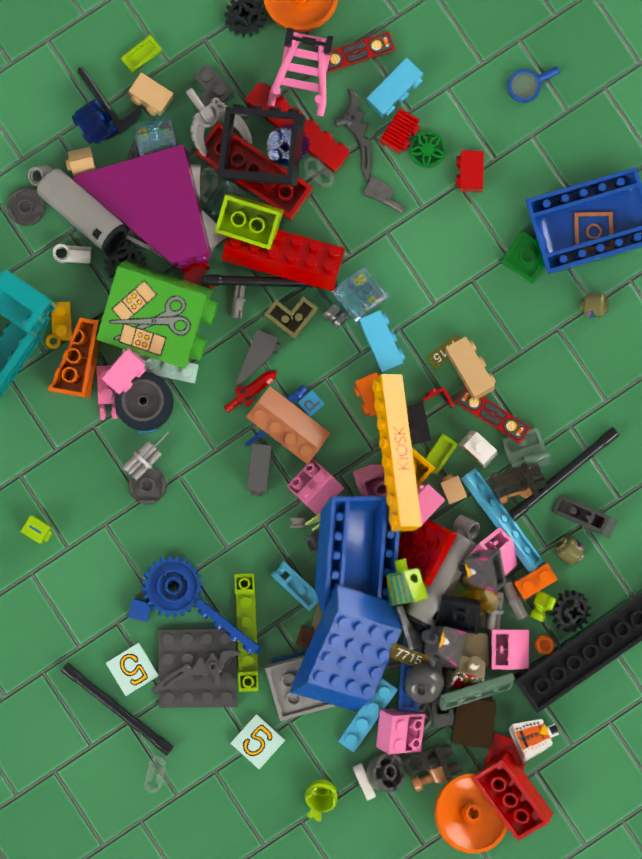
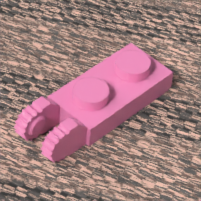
[96,365,118,420]

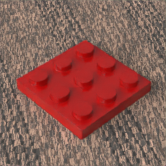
[398,519,457,587]

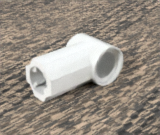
[53,244,91,264]

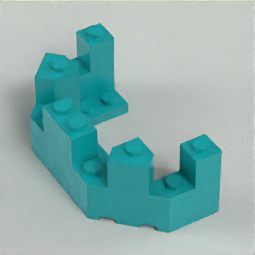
[0,269,56,398]

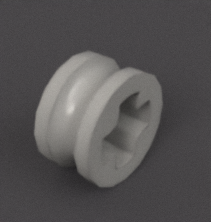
[290,518,307,528]

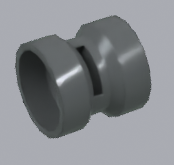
[323,302,350,329]

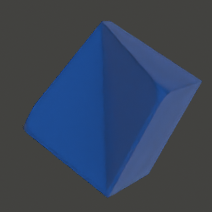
[127,598,152,622]

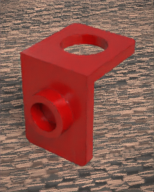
[420,387,455,409]

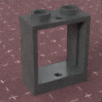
[247,443,272,496]

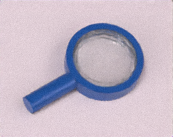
[508,66,560,103]

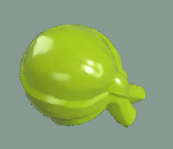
[305,779,338,822]

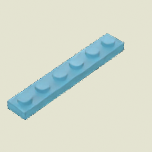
[461,468,544,573]

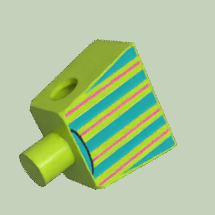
[387,558,428,606]

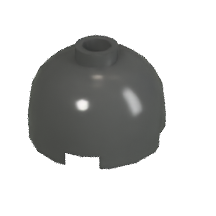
[405,663,444,704]
[366,753,405,792]

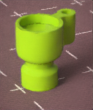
[530,591,557,622]

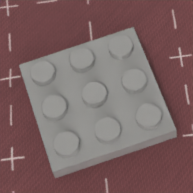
[265,655,335,721]

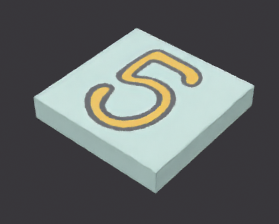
[106,643,159,696]
[230,714,285,769]

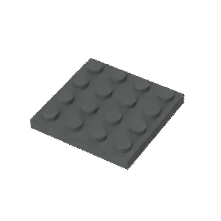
[158,629,237,708]

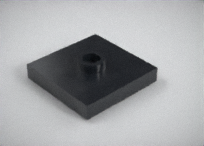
[406,403,431,445]
[440,594,481,635]

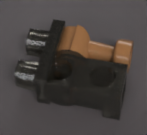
[489,463,548,504]
[402,744,461,792]

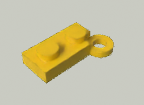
[46,302,73,349]

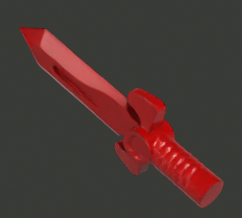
[224,371,277,413]

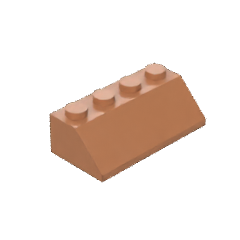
[246,386,331,465]

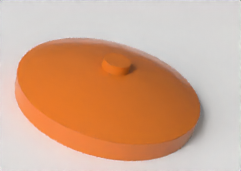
[263,0,338,32]
[434,773,508,853]

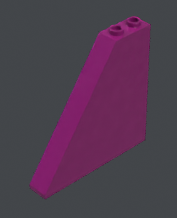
[73,145,213,269]

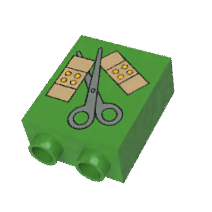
[96,260,219,369]

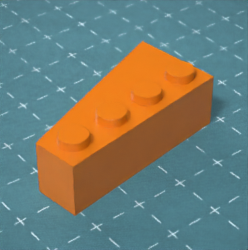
[47,318,101,399]

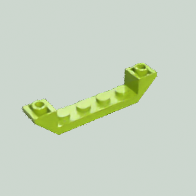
[234,573,259,692]

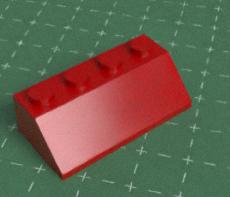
[472,751,554,841]

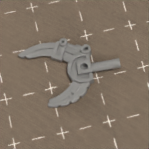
[186,88,252,157]

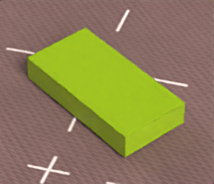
[121,35,163,74]
[425,433,458,476]

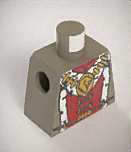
[444,655,485,690]

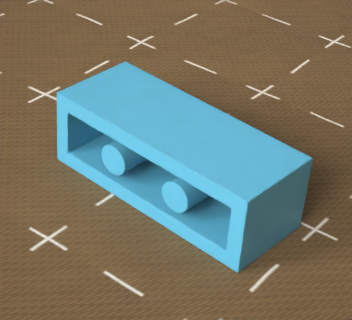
[366,58,423,118]
[359,310,405,373]

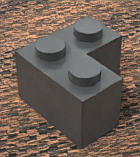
[192,63,234,112]

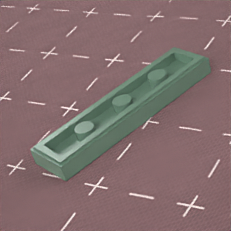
[439,673,515,711]

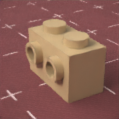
[129,73,174,117]

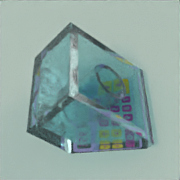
[134,116,177,157]
[331,267,389,322]

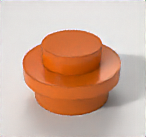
[535,635,554,655]

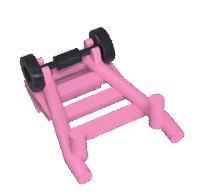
[267,27,334,117]

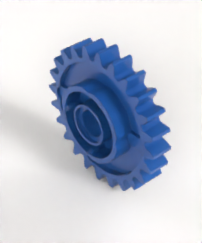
[141,555,203,618]

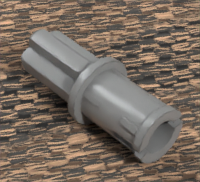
[230,286,246,319]
[501,581,528,620]

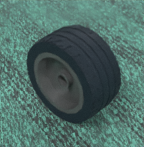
[114,372,174,431]

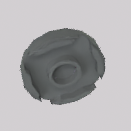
[7,188,46,226]
[128,467,167,505]

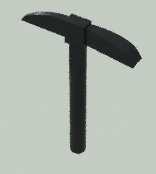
[77,67,142,141]

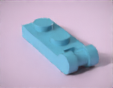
[270,560,319,611]

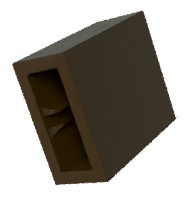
[451,696,497,749]

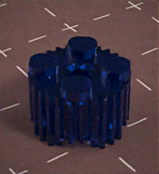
[72,99,116,144]
[267,123,310,166]

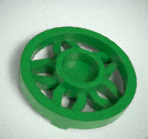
[410,131,446,168]

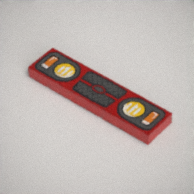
[326,31,395,73]
[455,387,530,444]

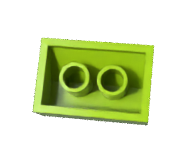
[214,193,284,250]

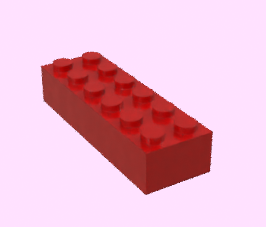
[195,122,313,222]
[222,230,345,291]

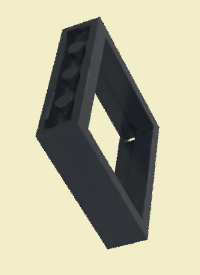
[217,104,306,186]

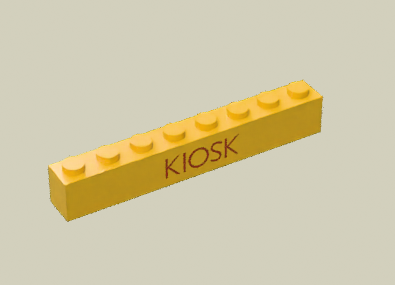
[372,374,422,531]

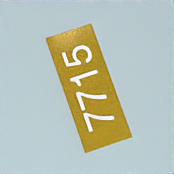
[426,334,460,369]
[389,643,429,666]

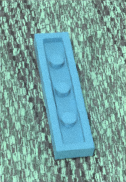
[338,677,398,752]

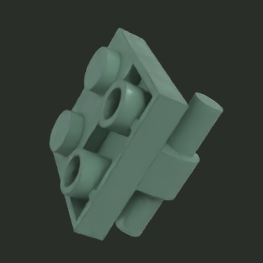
[501,427,551,476]

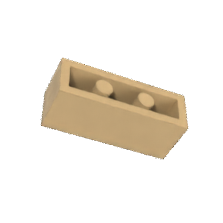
[446,337,496,401]

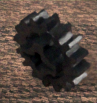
[224,0,266,38]
[104,242,146,278]
[550,590,591,633]

